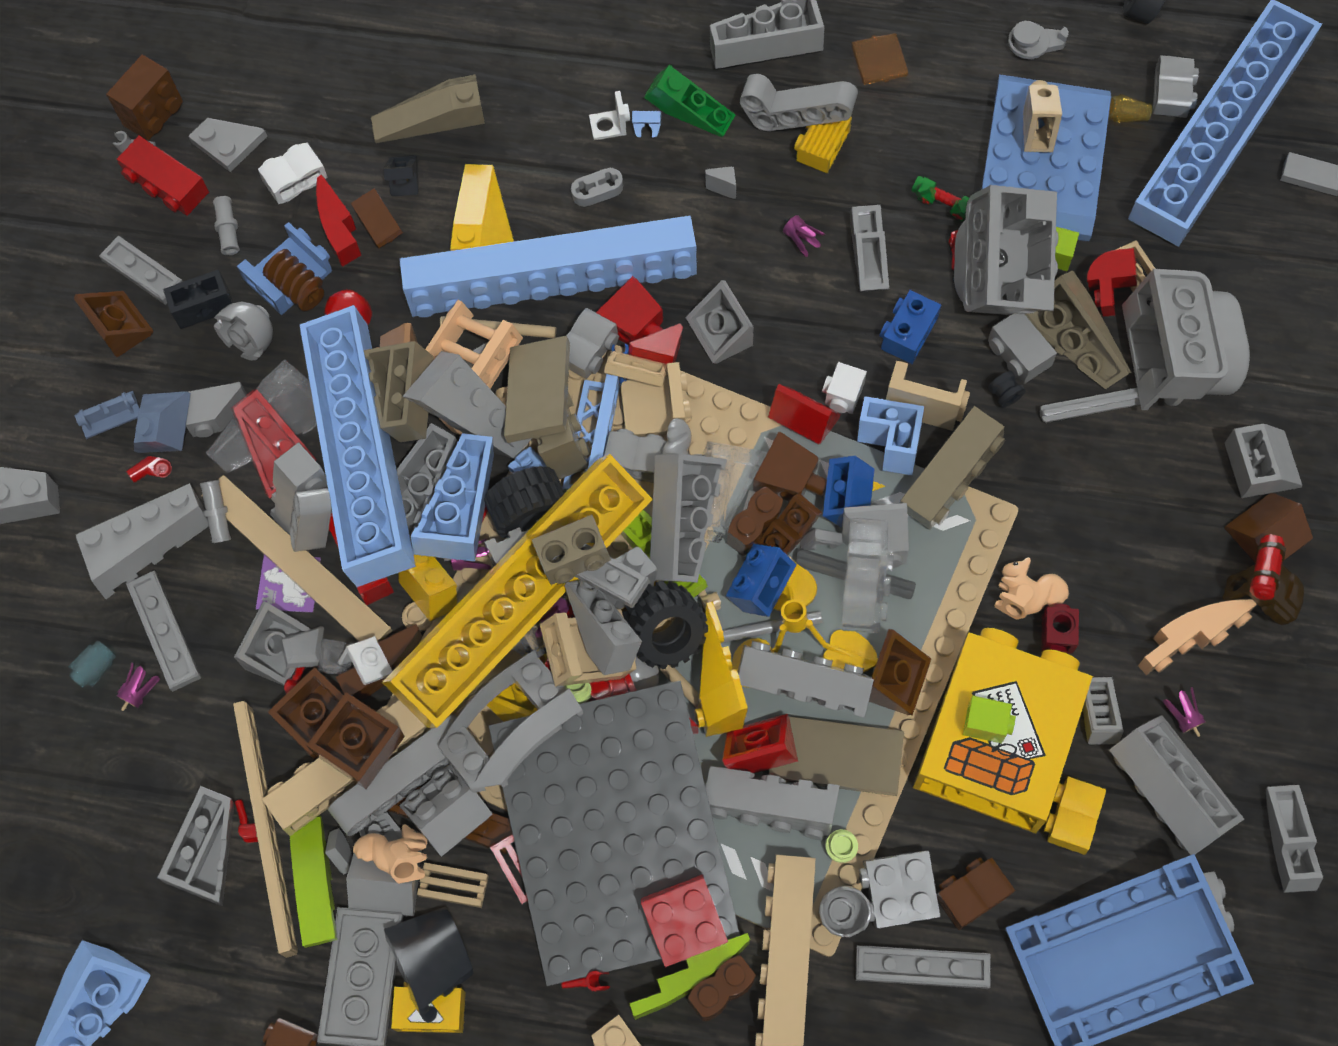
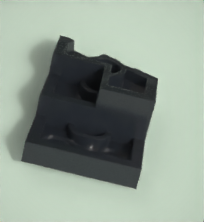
[384,907,474,1016]

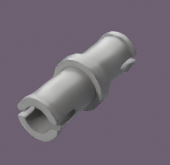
[213,196,240,255]
[200,480,231,543]

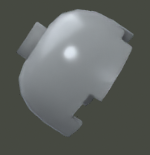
[214,301,273,361]

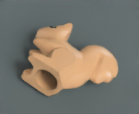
[994,558,1069,620]
[353,824,428,884]

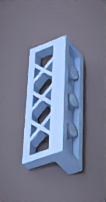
[562,374,620,492]

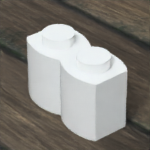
[258,143,327,204]

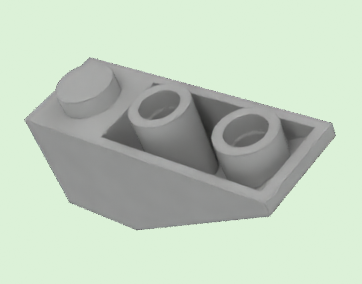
[565,580,642,675]

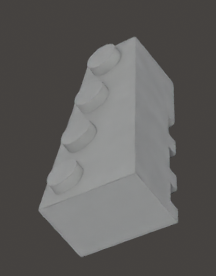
[403,351,532,459]
[650,453,727,582]
[76,483,209,599]
[705,766,840,840]

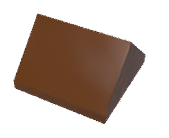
[74,291,153,358]
[1224,493,1313,563]
[869,629,931,715]

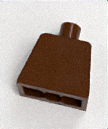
[753,432,827,502]

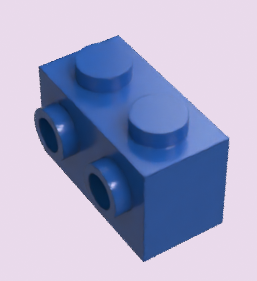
[879,290,941,364]
[823,456,875,528]
[726,544,797,617]

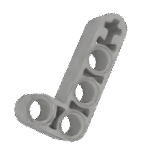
[740,74,858,131]

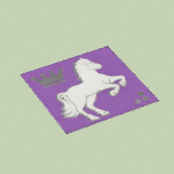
[256,555,321,612]

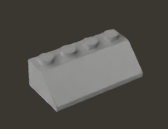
[1109,715,1244,855]

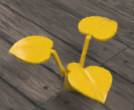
[732,557,878,688]

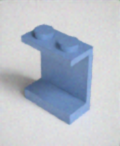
[237,222,332,315]

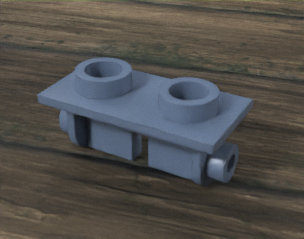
[75,391,140,439]

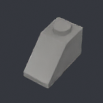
[186,382,247,437]

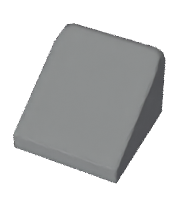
[705,166,736,199]

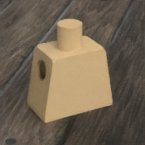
[1023,80,1062,152]

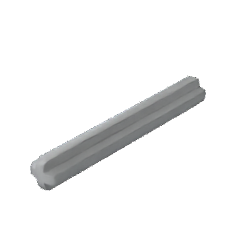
[1040,388,1141,423]

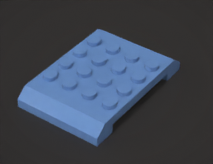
[981,74,1111,241]
[1006,854,1254,1046]

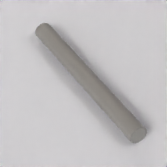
[700,611,823,647]

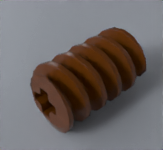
[262,249,324,311]

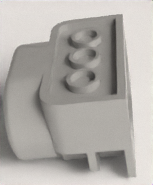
[954,185,1059,315]
[1122,269,1250,410]

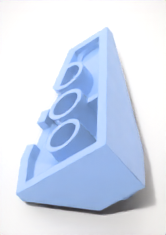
[35,940,151,1046]

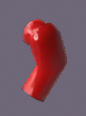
[126,456,172,483]

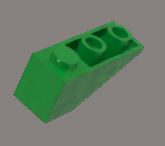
[644,65,735,137]

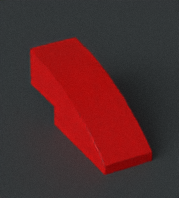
[316,175,361,267]

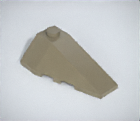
[371,75,485,143]

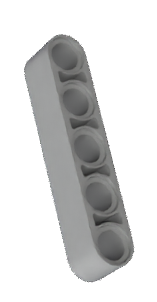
[328,714,476,836]

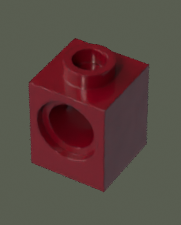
[1041,604,1079,654]

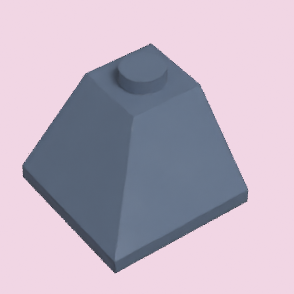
[134,391,191,453]

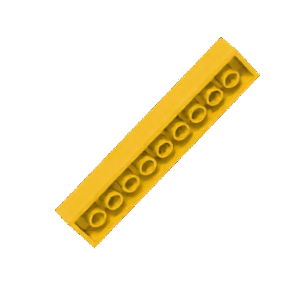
[382,454,653,728]

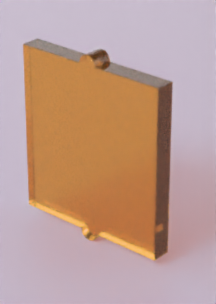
[852,33,908,85]

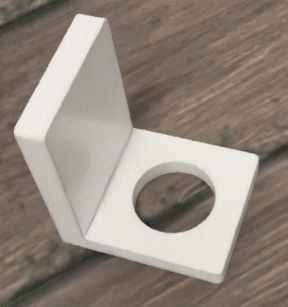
[589,91,630,140]
[338,636,392,685]

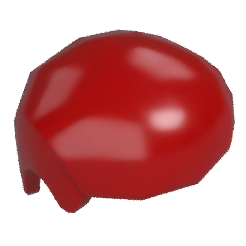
[324,290,372,325]

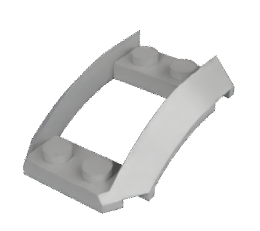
[439,650,584,793]

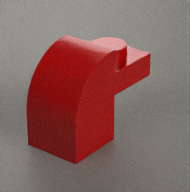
[1087,248,1137,317]

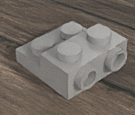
[859,850,940,928]

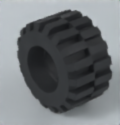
[484,466,565,538]
[622,581,708,669]

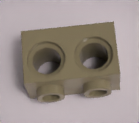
[532,515,611,585]

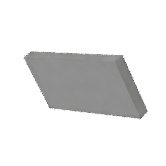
[317,907,404,1046]

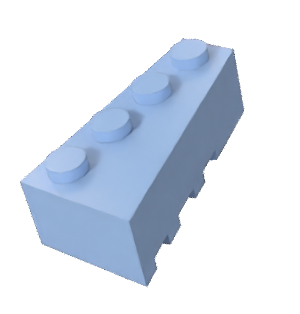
[411,433,494,562]

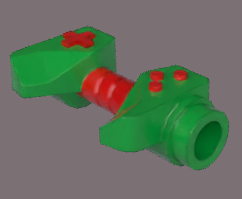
[912,176,969,221]

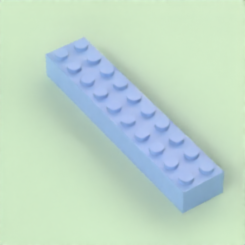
[1128,0,1322,247]
[400,216,697,317]
[300,305,416,587]

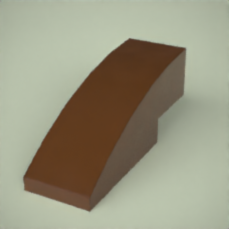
[336,624,423,701]

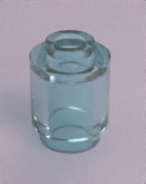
[68,641,116,688]

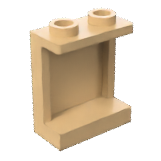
[886,361,970,431]
[540,609,636,687]

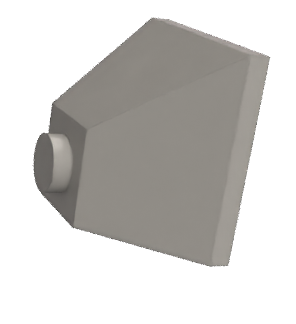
[841,503,909,568]

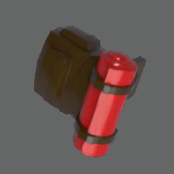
[1223,534,1304,625]

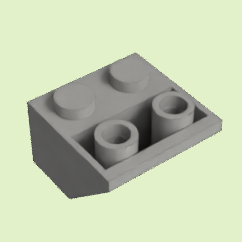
[1225,424,1302,498]
[399,765,493,857]

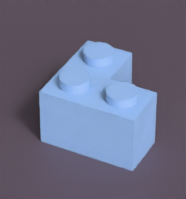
[857,397,924,475]

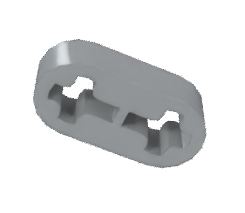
[571,168,623,207]

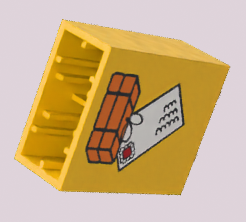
[913,628,1093,834]

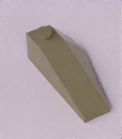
[1025,271,1131,389]

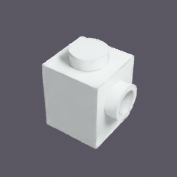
[822,362,867,414]

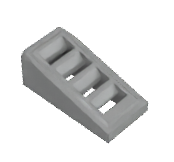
[1083,677,1124,745]

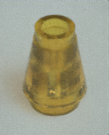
[1108,94,1152,122]

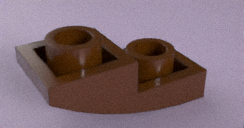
[351,188,403,248]
[758,493,822,555]

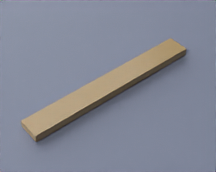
[201,475,392,642]
[233,701,298,958]

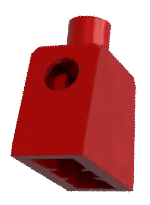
[596,276,664,345]

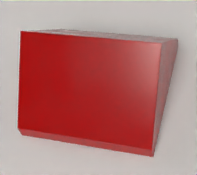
[768,384,841,445]
[722,714,798,773]

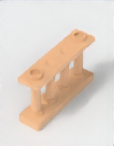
[425,300,523,435]

